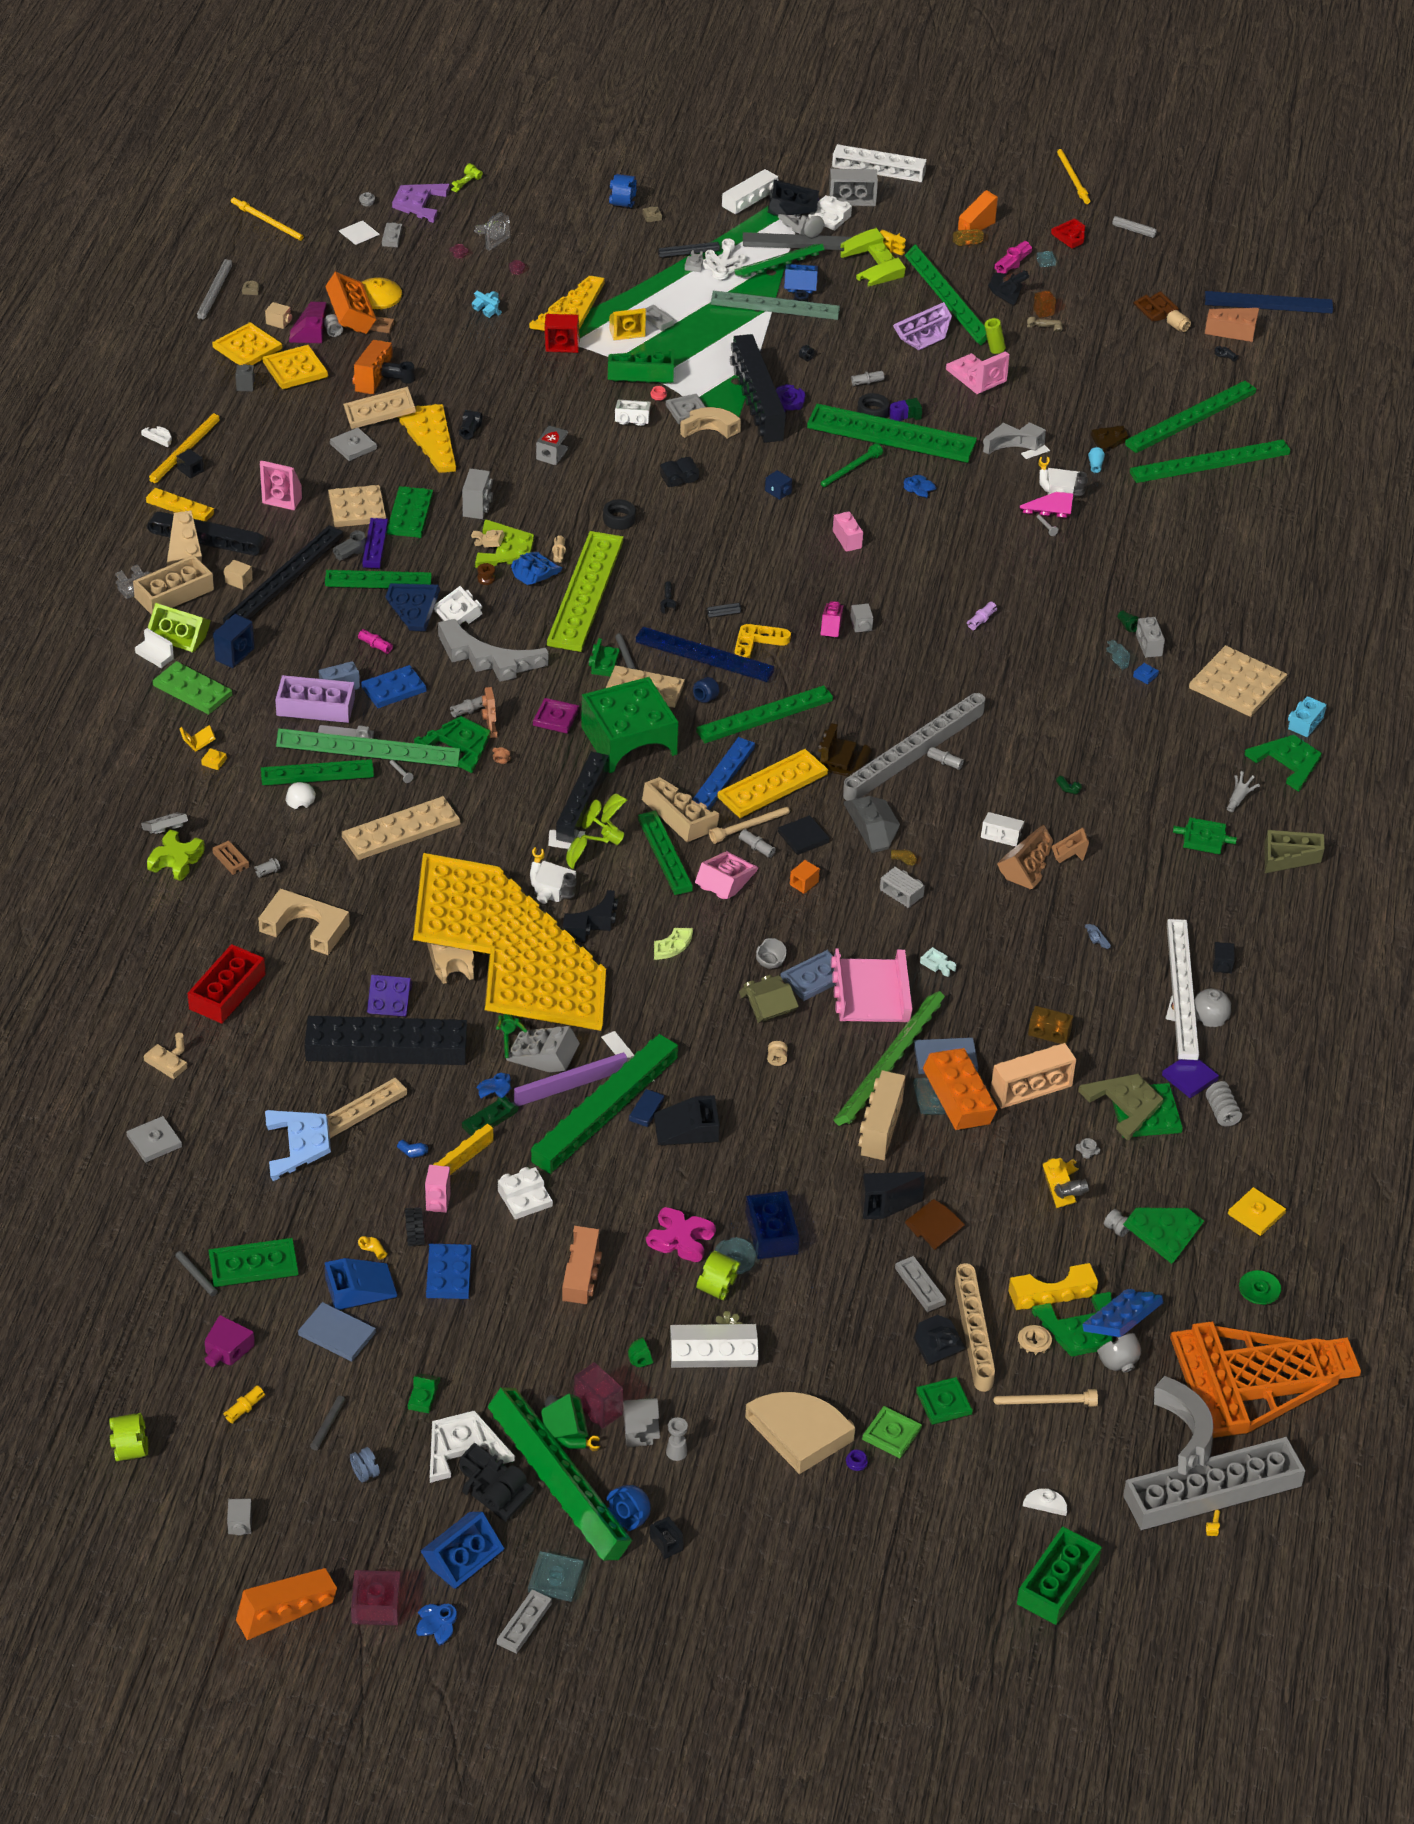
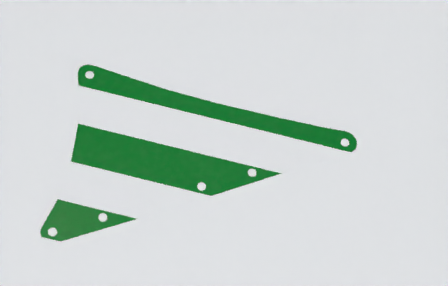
[579,206,800,417]

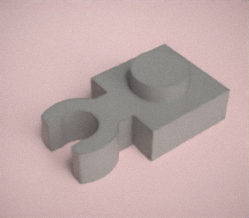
[685,250,703,272]

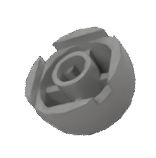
[1194,988,1231,1027]
[1097,1333,1141,1373]

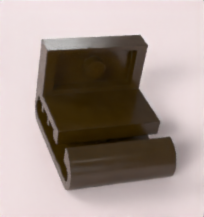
[818,723,872,777]

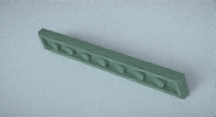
[711,291,840,320]

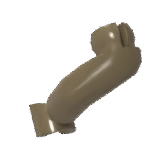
[1027,317,1063,332]

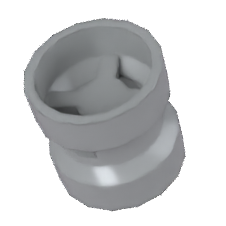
[324,314,343,337]
[1104,1209,1129,1237]

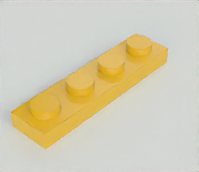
[146,488,214,522]
[433,1124,493,1175]

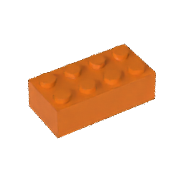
[325,271,376,334]
[923,1048,997,1130]

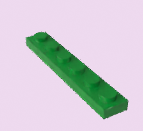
[734,244,824,278]
[325,570,432,588]
[261,759,374,785]
[638,811,693,895]

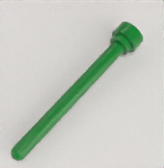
[821,443,883,487]

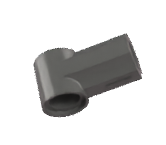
[333,531,366,561]

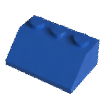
[421,1512,504,1589]

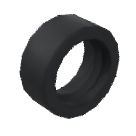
[857,393,889,418]
[603,499,636,530]

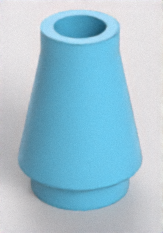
[1088,447,1105,473]

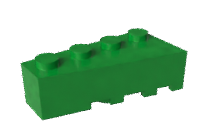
[608,349,675,384]

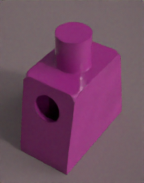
[205,1315,255,1367]

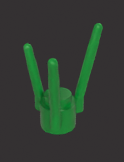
[496,1014,527,1058]

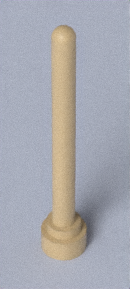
[709,807,790,844]
[993,1389,1098,1407]

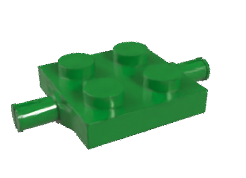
[1173,817,1237,854]

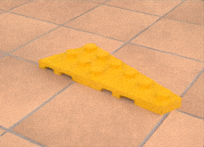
[529,276,605,331]
[398,404,456,473]

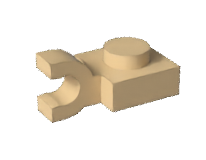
[471,530,505,547]

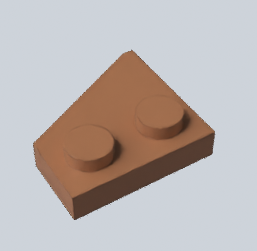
[482,687,497,738]

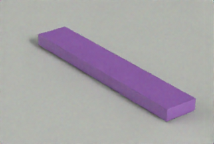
[514,1052,627,1106]

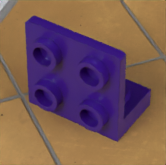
[367,975,413,1017]

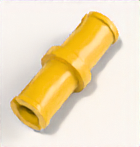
[223,1386,265,1424]

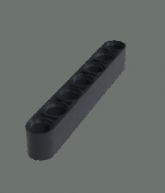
[147,511,265,555]

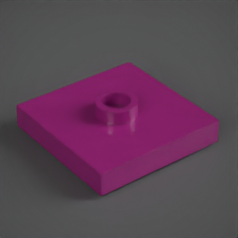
[533,698,579,733]

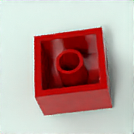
[544,314,580,353]

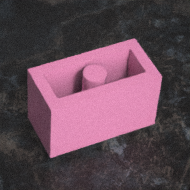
[833,512,863,552]
[425,1165,451,1213]

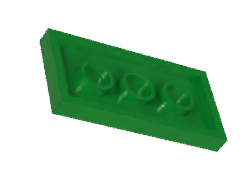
[387,486,433,538]
[208,1238,298,1287]

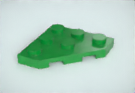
[1123,1208,1204,1264]

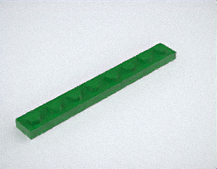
[696,685,833,743]

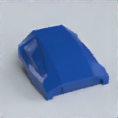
[511,552,562,585]

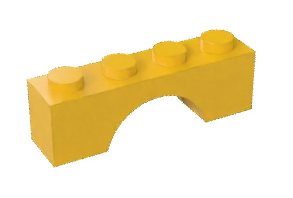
[1008,1263,1098,1310]

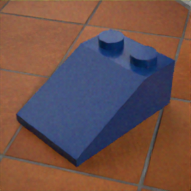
[784,264,818,293]

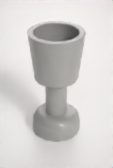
[666,1417,688,1461]

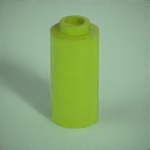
[984,318,1006,354]

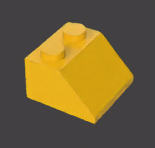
[609,308,646,340]

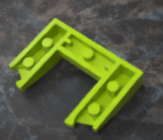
[840,228,906,286]

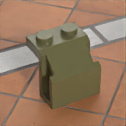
[739,975,798,1023]

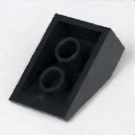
[767,180,819,215]

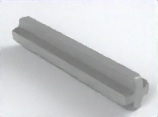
[1112,216,1157,238]

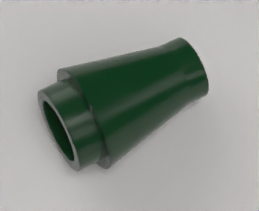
[1117,610,1139,632]

